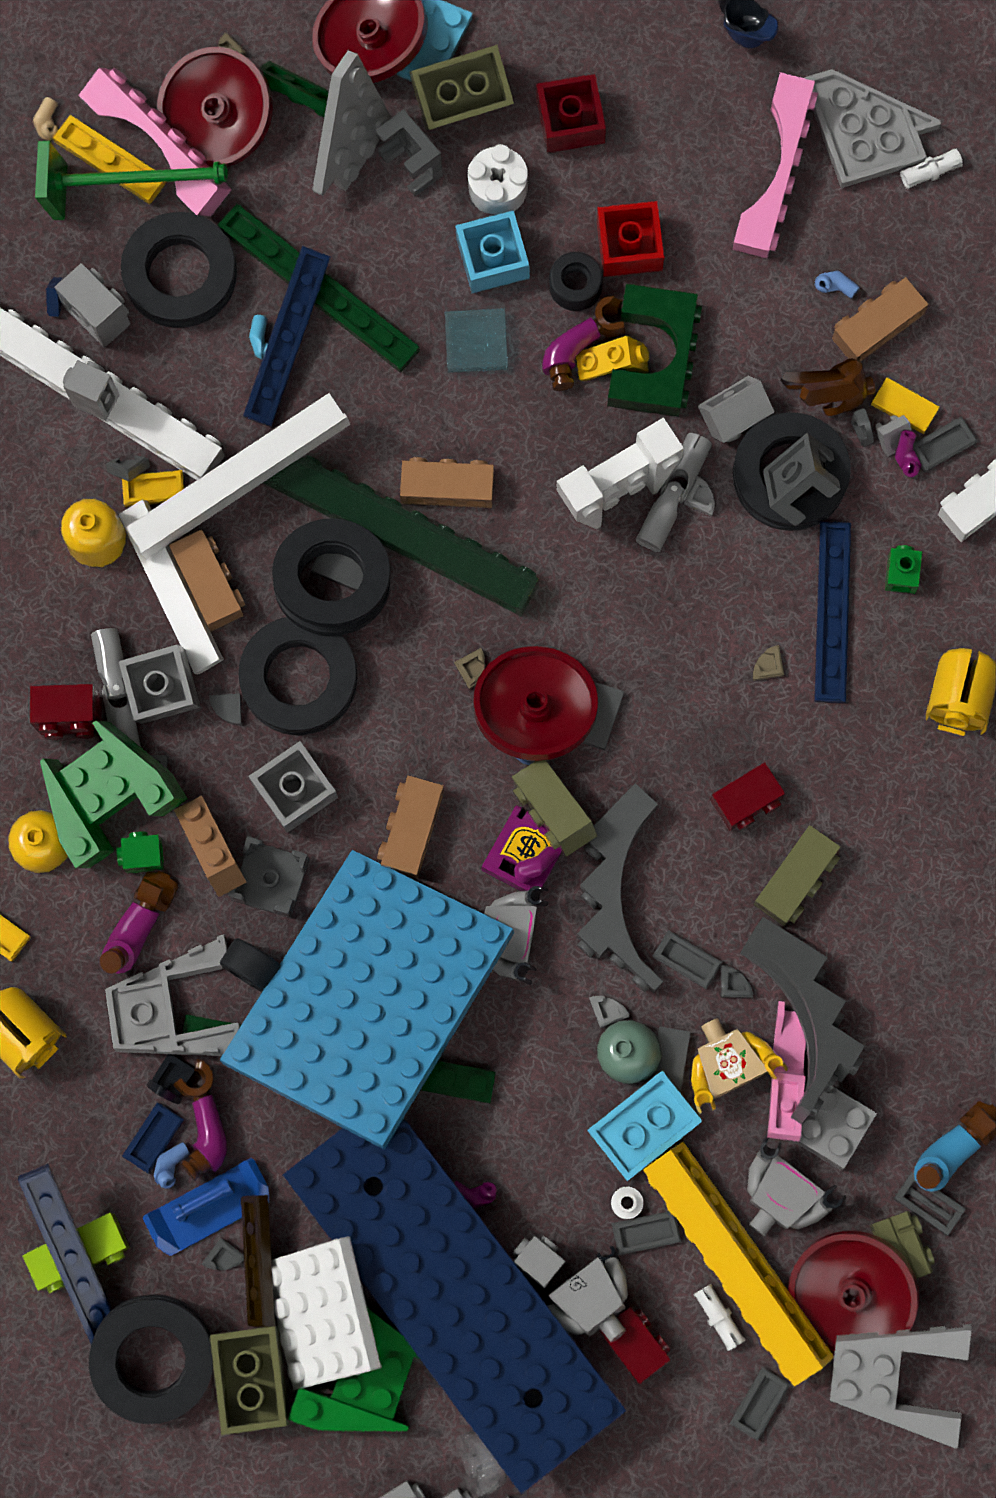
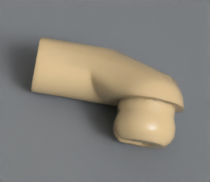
[33,97,58,140]

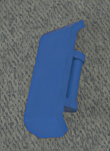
[143,1158,269,1256]

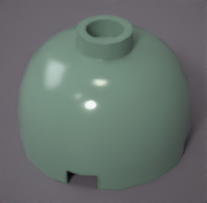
[597,1020,662,1084]

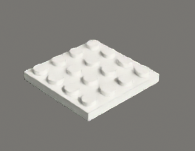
[271,1237,381,1390]

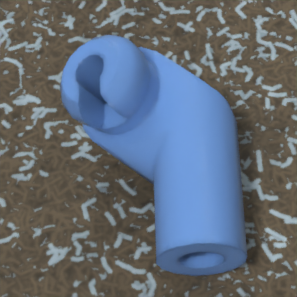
[815,271,860,299]
[154,1142,190,1189]

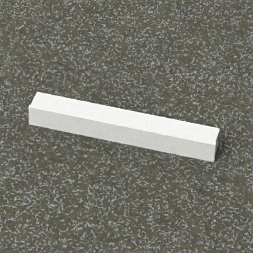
[126,393,350,560]

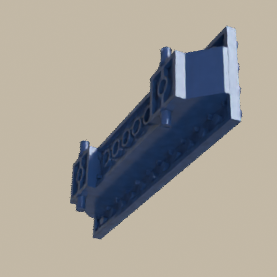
[282,1118,626,1494]

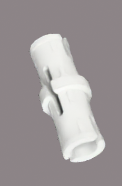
[900,148,963,189]
[694,1284,745,1351]

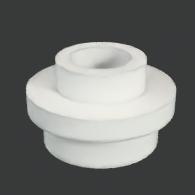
[611,1187,643,1219]

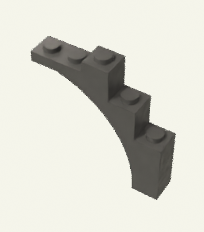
[577,783,663,994]
[740,917,865,1124]

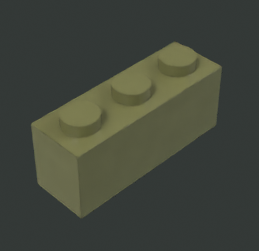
[512,760,597,857]
[753,825,840,926]

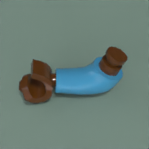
[914,1101,996,1192]

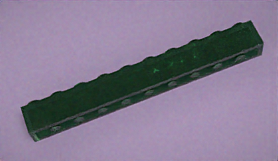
[263,455,539,617]

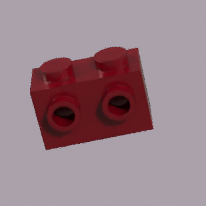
[710,762,785,831]
[599,1307,671,1384]

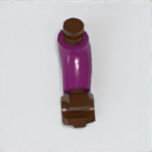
[542,296,625,391]
[100,871,178,974]
[174,1059,227,1181]

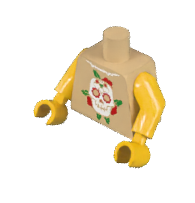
[691,1018,788,1114]

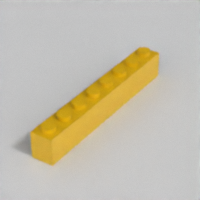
[643,1142,834,1386]

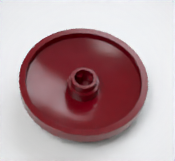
[312,0,428,83]
[157,47,273,167]
[473,646,598,761]
[788,1230,919,1356]

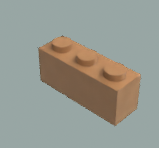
[832,277,929,362]
[400,457,494,508]
[169,529,245,632]
[377,775,444,879]
[174,796,247,897]

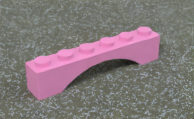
[79,68,232,217]
[733,72,818,258]

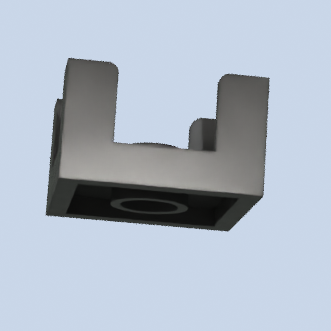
[375,109,443,196]
[763,432,841,526]
[228,836,310,919]

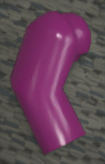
[895,430,921,477]
[514,846,558,883]
[454,1180,497,1209]

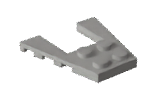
[105,934,240,1056]
[830,1324,972,1448]

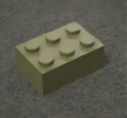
[409,45,514,130]
[210,1326,290,1435]

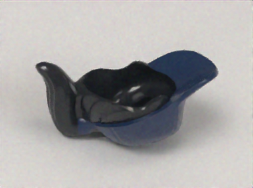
[718,0,778,48]

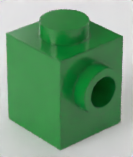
[884,545,922,594]
[117,831,164,874]

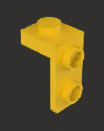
[576,336,649,381]

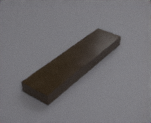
[241,1195,275,1327]

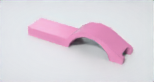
[767,1001,806,1142]

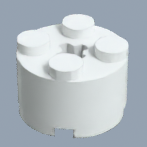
[468,144,528,214]

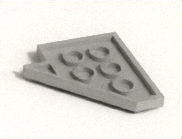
[312,50,391,196]
[804,69,941,188]

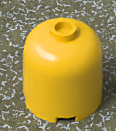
[61,499,126,567]

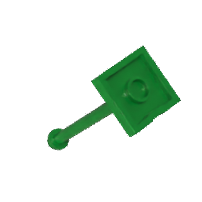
[35,141,228,220]

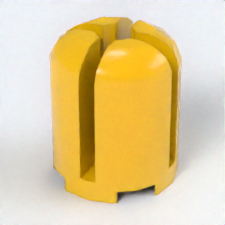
[926,648,996,736]
[0,987,66,1079]

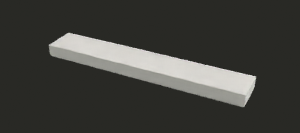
[118,500,224,674]

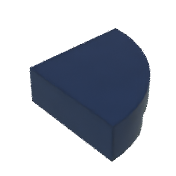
[46,277,63,317]

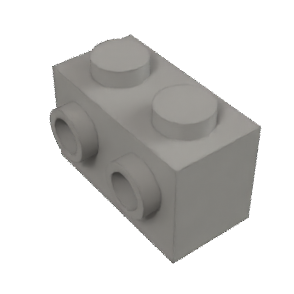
[63,360,119,421]
[698,375,774,443]
[512,1236,565,1289]

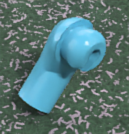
[249,315,268,359]

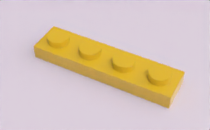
[53,115,167,205]

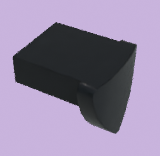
[146,1054,196,1105]

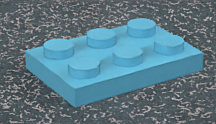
[395,0,473,81]
[587,1070,702,1181]

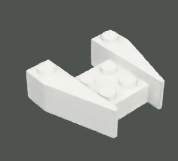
[557,417,684,529]

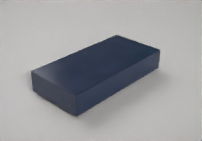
[122,1102,184,1174]

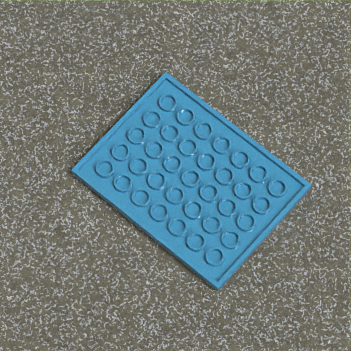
[220,850,514,1150]

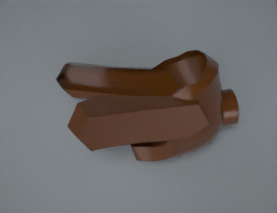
[780,358,875,416]

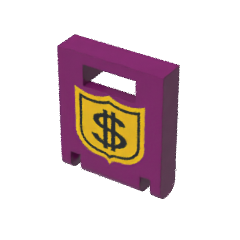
[481,805,562,891]

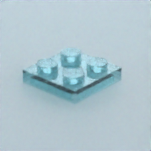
[445,308,508,373]

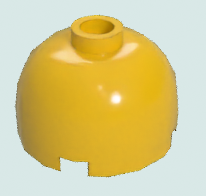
[8,810,68,873]

